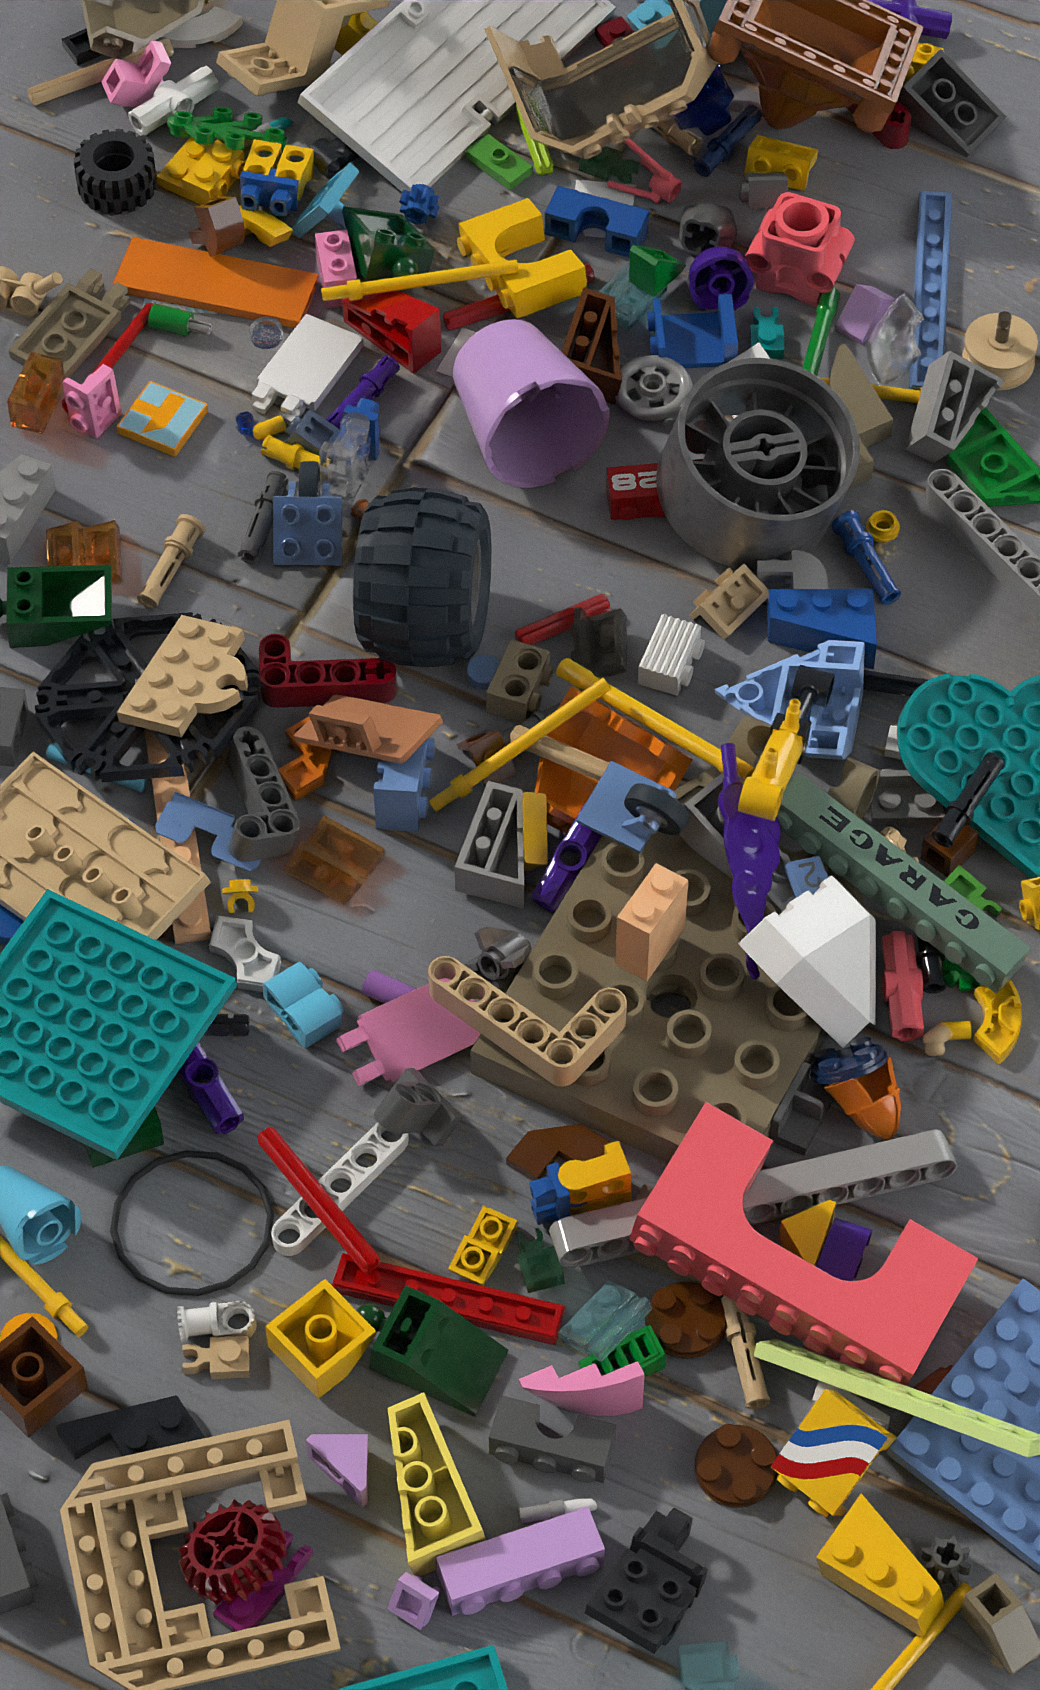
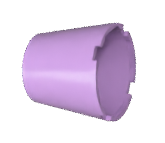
[453,319,610,488]

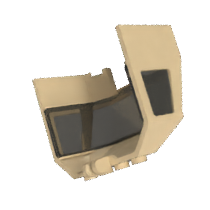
[485,0,718,159]

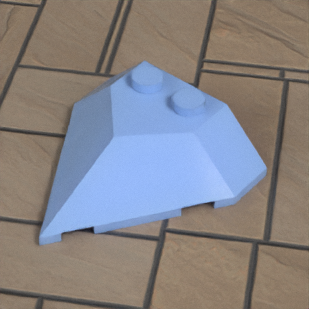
[714,640,865,760]

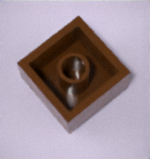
[0,1316,88,1438]

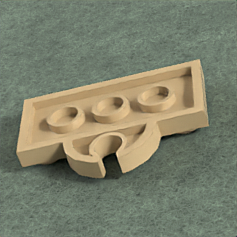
[117,615,248,737]

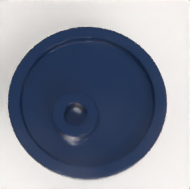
[810,1037,888,1084]

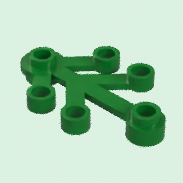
[167,107,287,154]

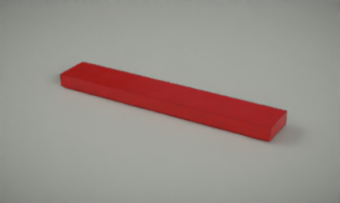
[332,1253,565,1346]

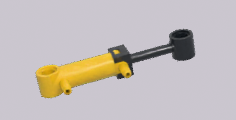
[738,665,835,821]

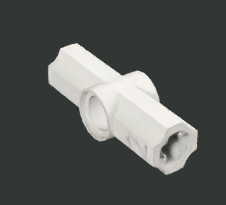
[128,66,219,136]

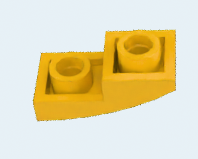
[239,205,293,247]
[448,1205,519,1286]

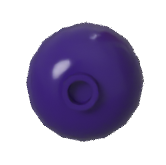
[688,246,754,312]

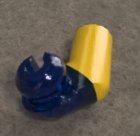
[235,411,286,440]

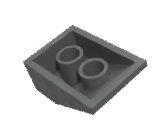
[898,49,1006,158]

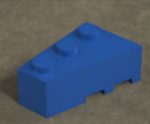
[767,589,877,669]

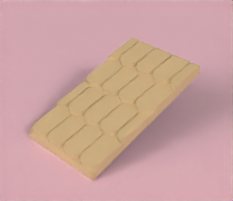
[0,752,211,940]

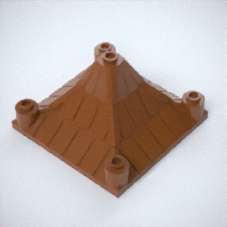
[706,0,924,133]

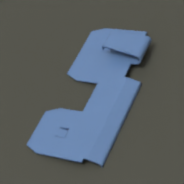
[156,792,261,871]

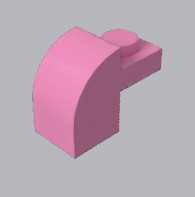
[101,40,171,107]

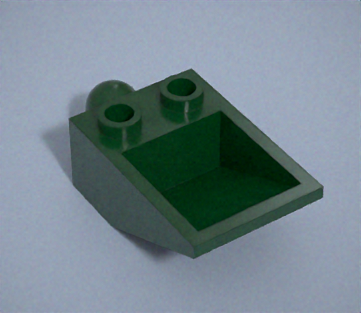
[342,206,435,287]
[0,564,112,648]
[357,1285,508,1417]

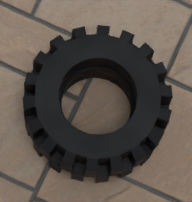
[74,129,157,215]

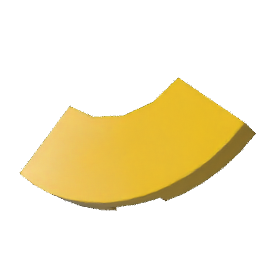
[973,979,1022,1065]

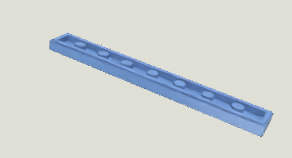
[909,191,952,390]

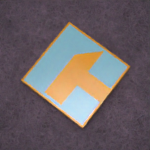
[116,381,208,457]

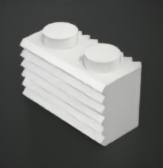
[638,614,705,696]

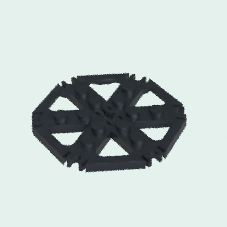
[35,612,261,782]

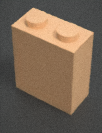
[615,863,688,981]

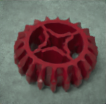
[179,1499,287,1606]

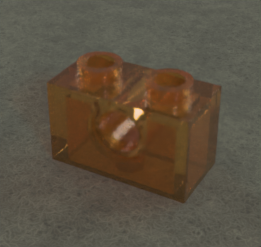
[7,352,65,434]

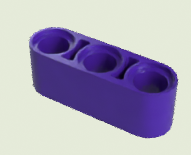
[816,1218,872,1281]

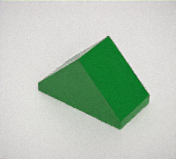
[629,245,686,297]

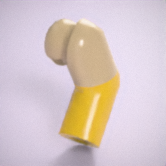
[923,1021,971,1056]

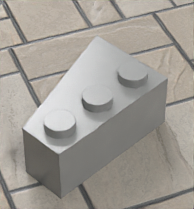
[905,351,1005,463]

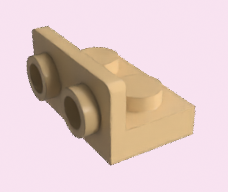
[689,564,769,640]

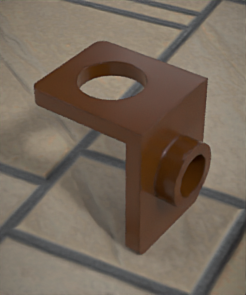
[457,730,517,787]

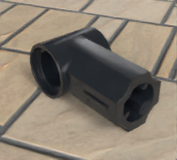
[309,137,361,180]

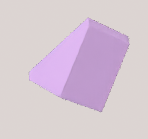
[835,284,900,345]
[306,1434,369,1508]

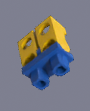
[240,139,314,216]
[529,1141,632,1225]

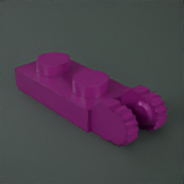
[213,1530,313,1632]

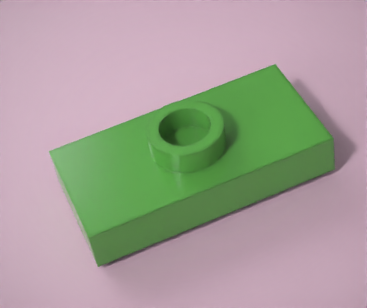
[465,133,533,191]

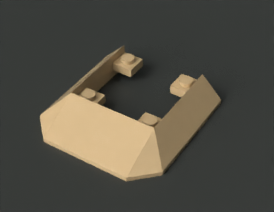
[60,1420,341,1690]

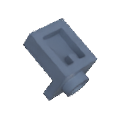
[285,409,341,458]

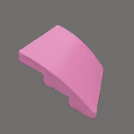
[519,1361,645,1416]

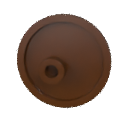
[645,1282,727,1359]
[694,1424,778,1508]

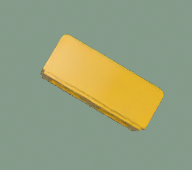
[522,792,548,871]

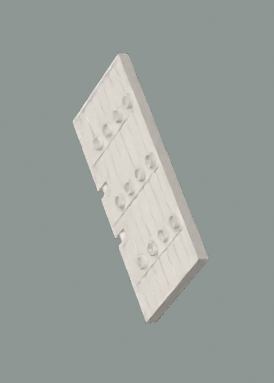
[297,0,616,191]

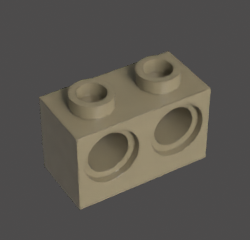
[486,639,554,723]

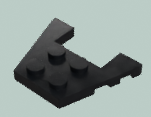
[56,1395,205,1499]

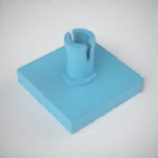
[291,163,360,238]

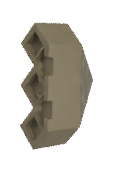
[81,0,204,60]

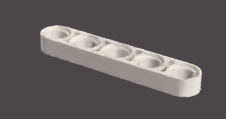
[271,1122,409,1256]

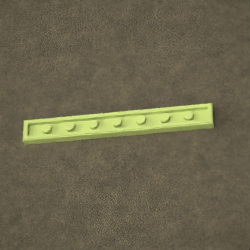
[753,1339,1040,1457]

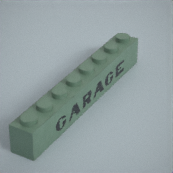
[776,773,1031,994]

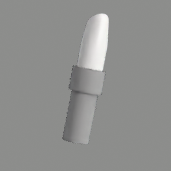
[519,1498,597,1524]

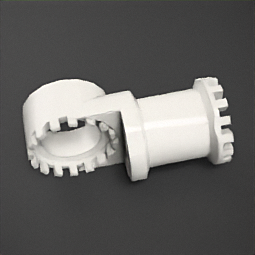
[177,1301,257,1341]

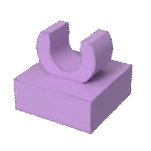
[387,1572,440,1630]

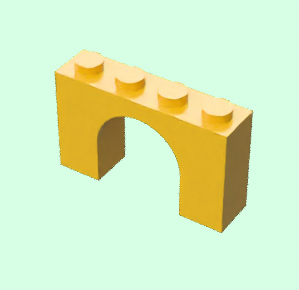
[457,198,587,319]

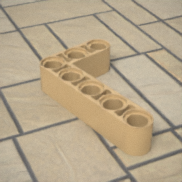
[428,956,627,1087]

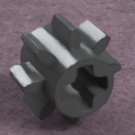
[921,1536,971,1587]

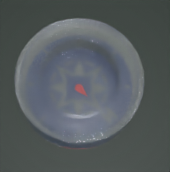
[250,317,283,349]

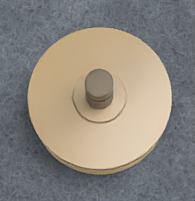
[962,311,1038,390]

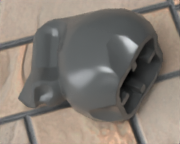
[679,201,737,256]

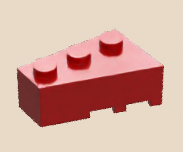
[343,279,441,374]

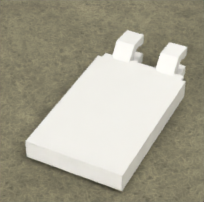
[252,314,364,425]

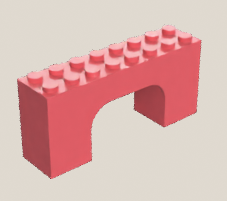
[629,1102,978,1386]

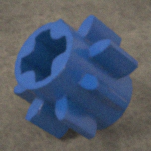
[399,184,440,224]

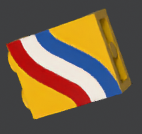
[770,1389,897,1517]

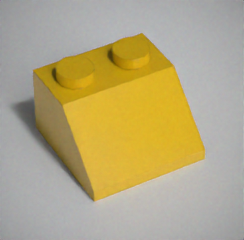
[265,1279,376,1399]

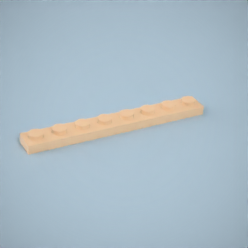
[144,729,211,944]

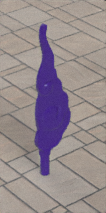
[718,743,781,980]

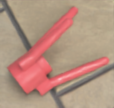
[607,138,682,204]

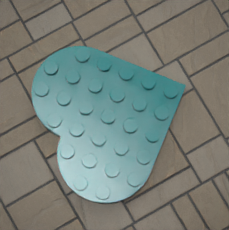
[897,673,1040,879]

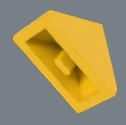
[779,1200,836,1266]

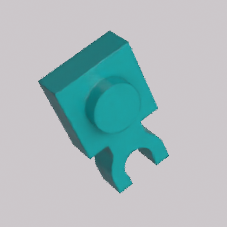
[750,307,784,359]

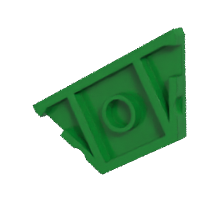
[946,407,1040,507]

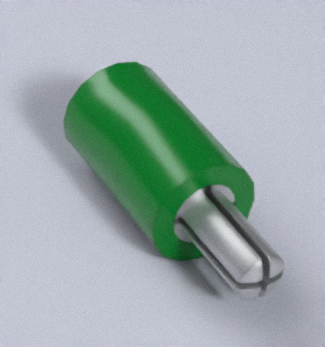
[148,303,212,336]

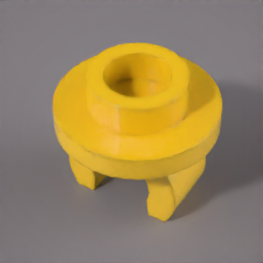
[222,879,259,914]

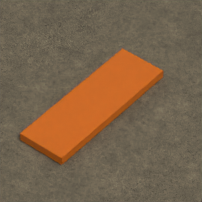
[113,237,319,328]

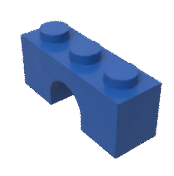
[544,186,649,258]

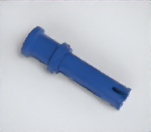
[831,510,901,605]

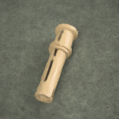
[137,514,206,609]

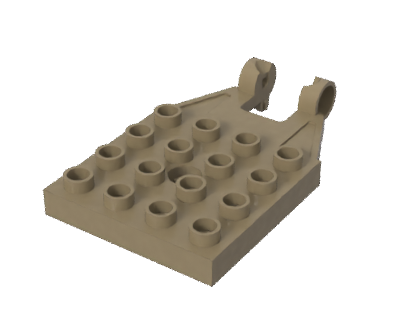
[470,715,880,1163]

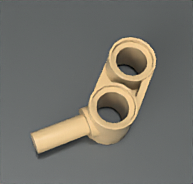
[0,266,63,317]

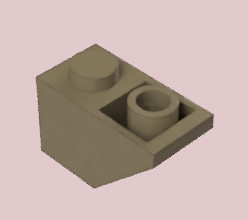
[960,1573,1040,1676]

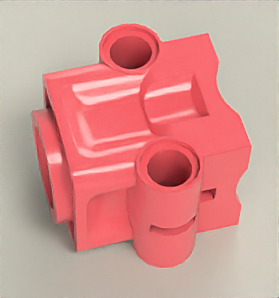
[744,192,855,307]

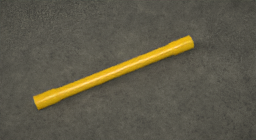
[556,658,755,780]

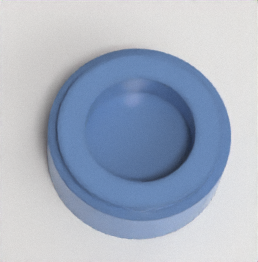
[467,655,500,690]

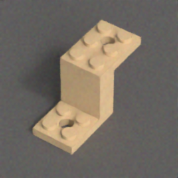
[216,0,390,96]

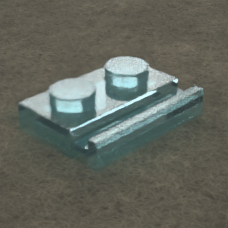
[599,260,667,330]
[558,1280,652,1362]

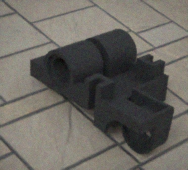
[585,1508,708,1654]

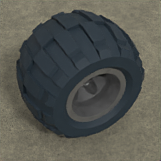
[353,487,492,667]

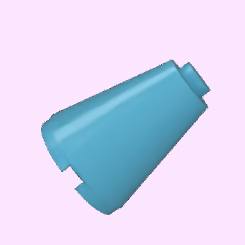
[0,1165,82,1265]

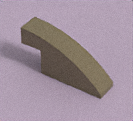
[829,343,893,489]

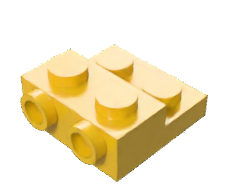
[156,136,246,205]

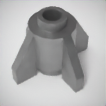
[464,926,532,993]

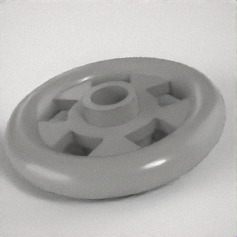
[615,355,693,421]

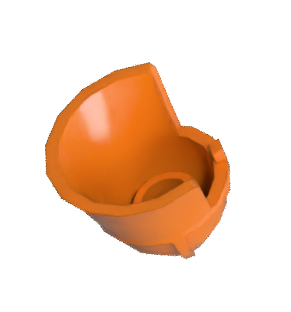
[824,1056,902,1141]

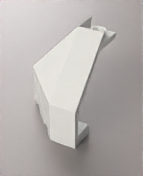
[738,875,876,1048]

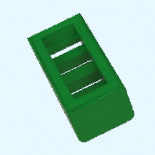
[578,1325,666,1377]

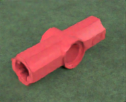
[881,931,924,1042]

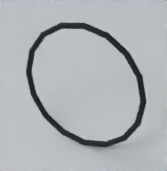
[110,1150,274,1296]

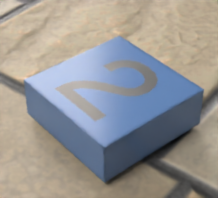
[783,856,828,898]

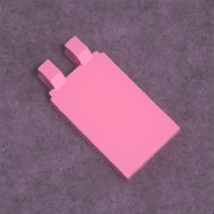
[336,978,481,1086]

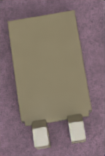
[8,268,130,387]

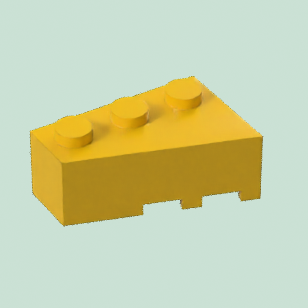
[816,1493,945,1637]

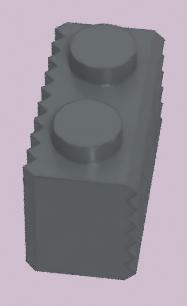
[739,172,788,210]

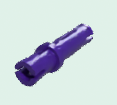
[326,355,400,432]

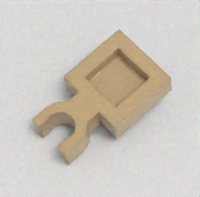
[182,1335,250,1379]

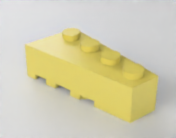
[387,1392,486,1576]

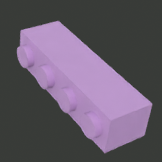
[436,1507,605,1616]

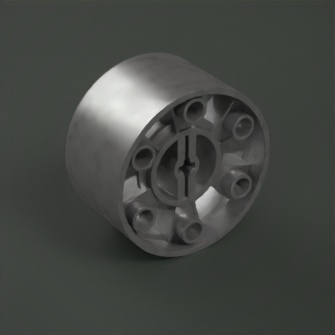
[656,358,860,570]

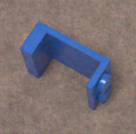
[647,294,738,370]

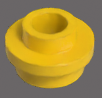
[866,510,900,543]

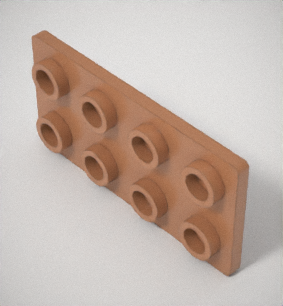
[294,694,443,764]

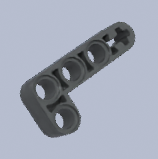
[227,727,300,862]

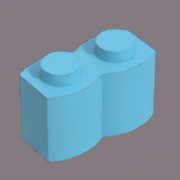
[263,961,344,1049]

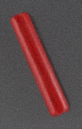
[515,594,610,645]

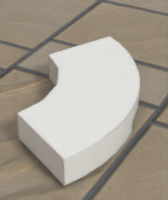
[158,6,243,48]

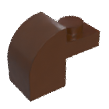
[189,196,245,257]

